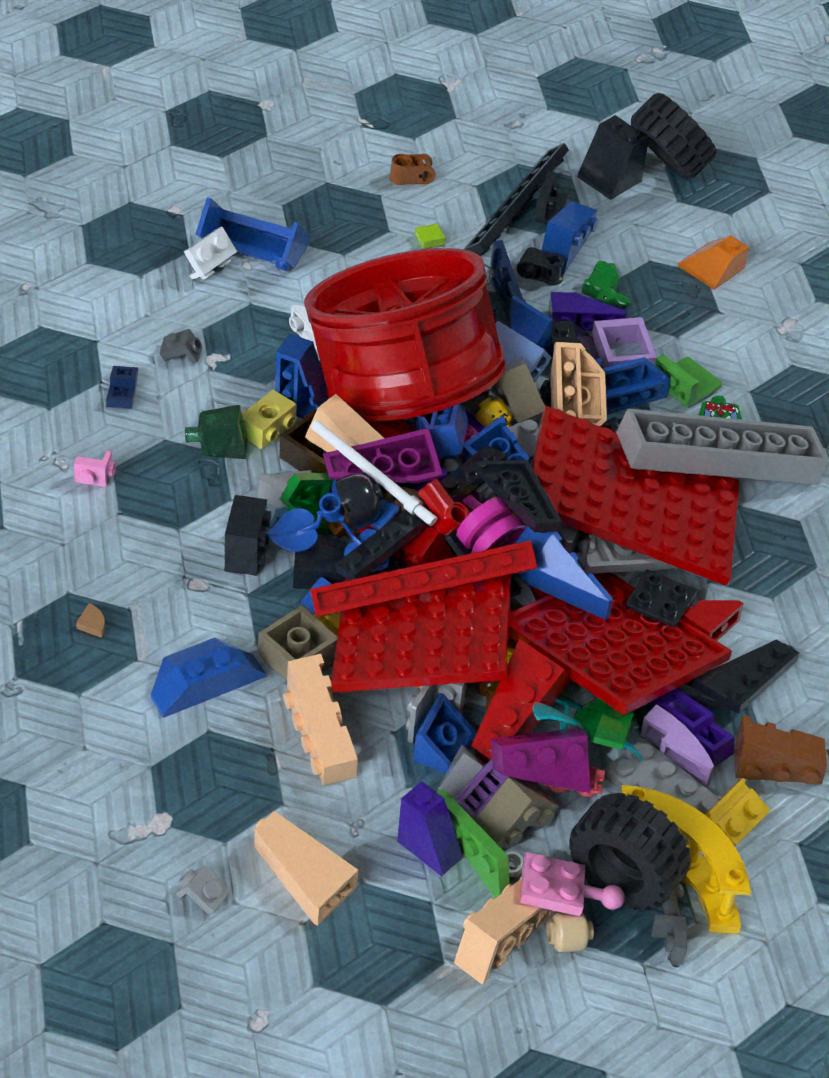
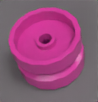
[456,497,527,553]

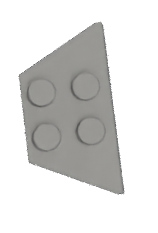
[584,534,678,573]

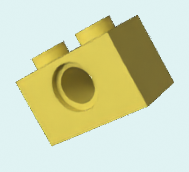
[239,390,297,449]

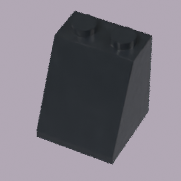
[577,115,649,200]

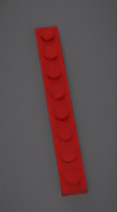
[310,540,537,618]

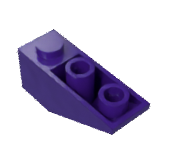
[548,292,626,331]

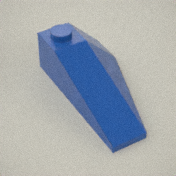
[513,526,613,620]

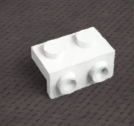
[184,227,237,280]

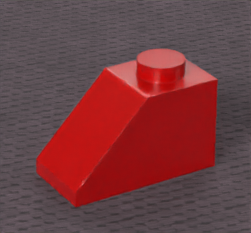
[682,600,744,641]

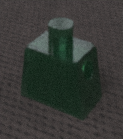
[185,405,248,459]

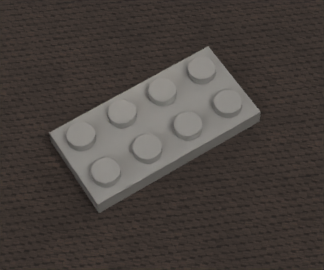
[604,738,719,845]

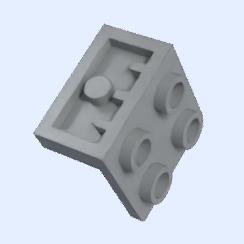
[405,683,467,743]

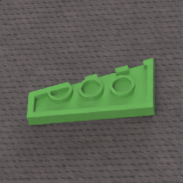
[437,789,510,898]

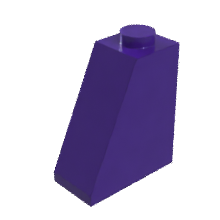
[397,781,462,876]

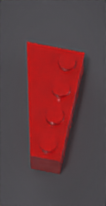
[471,639,571,763]

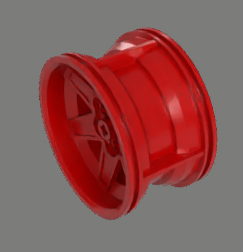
[304,248,506,421]

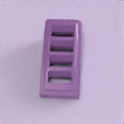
[453,760,508,820]

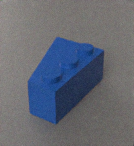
[541,201,598,274]

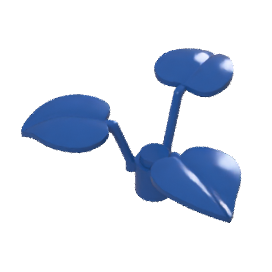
[267,479,390,573]

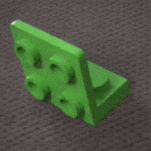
[655,354,722,408]

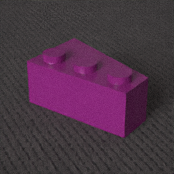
[491,728,590,793]

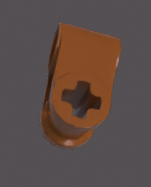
[389,154,436,185]

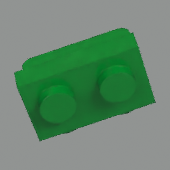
[279,473,334,533]

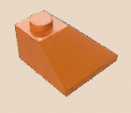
[678,235,749,290]

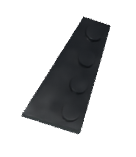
[474,460,562,533]
[691,639,800,714]

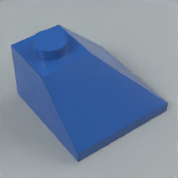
[508,295,553,353]

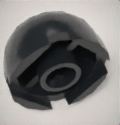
[335,474,385,530]

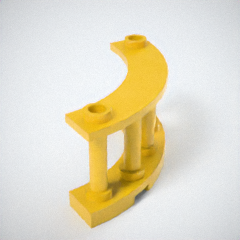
[621,785,751,934]

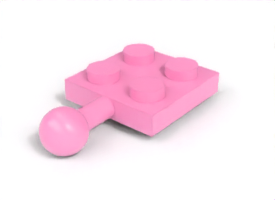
[520,852,625,916]

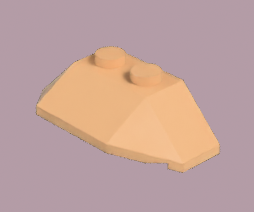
[550,342,607,427]

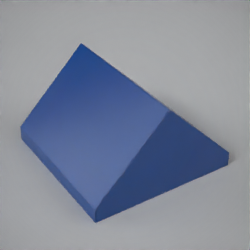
[413,693,477,773]

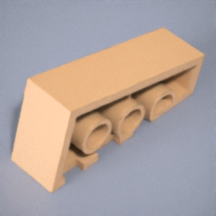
[283,654,358,786]
[454,876,556,985]

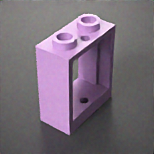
[592,317,657,368]

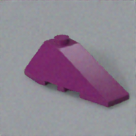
[323,428,443,483]

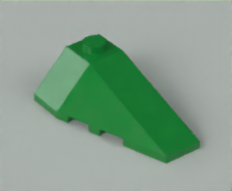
[574,697,636,750]

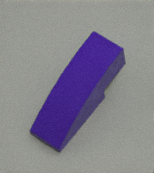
[653,688,735,767]

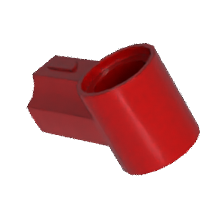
[418,478,469,535]

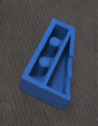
[275,333,329,418]
[414,403,468,459]

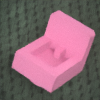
[74,450,116,487]

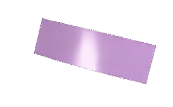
[640,704,714,787]

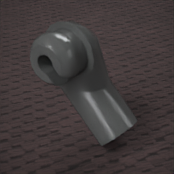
[662,884,684,916]

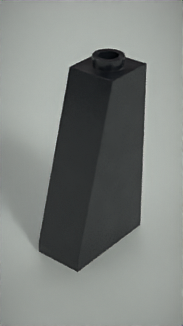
[293,534,399,589]

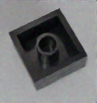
[224,495,271,576]

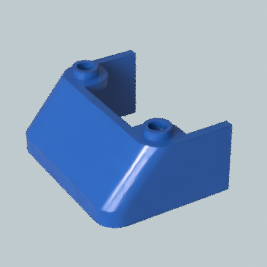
[195,197,311,272]

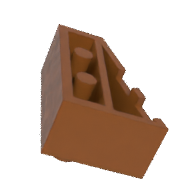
[734,715,827,784]

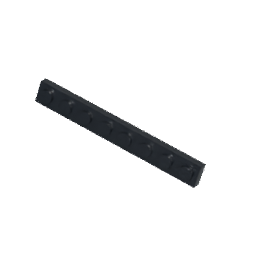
[463,143,569,256]
[335,445,508,580]

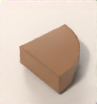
[76,603,105,638]

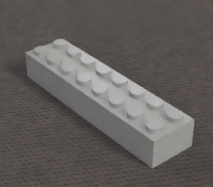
[616,409,829,485]

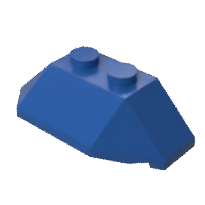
[602,357,671,414]
[151,637,266,718]

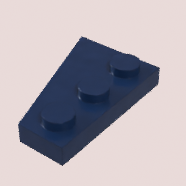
[489,240,526,316]

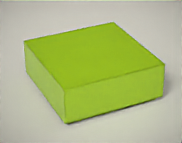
[415,223,446,249]

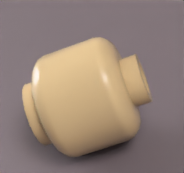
[546,912,594,952]

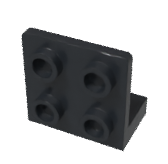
[625,569,697,628]

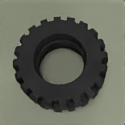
[630,93,717,180]
[569,793,690,911]

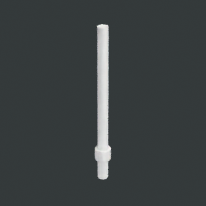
[311,420,437,526]

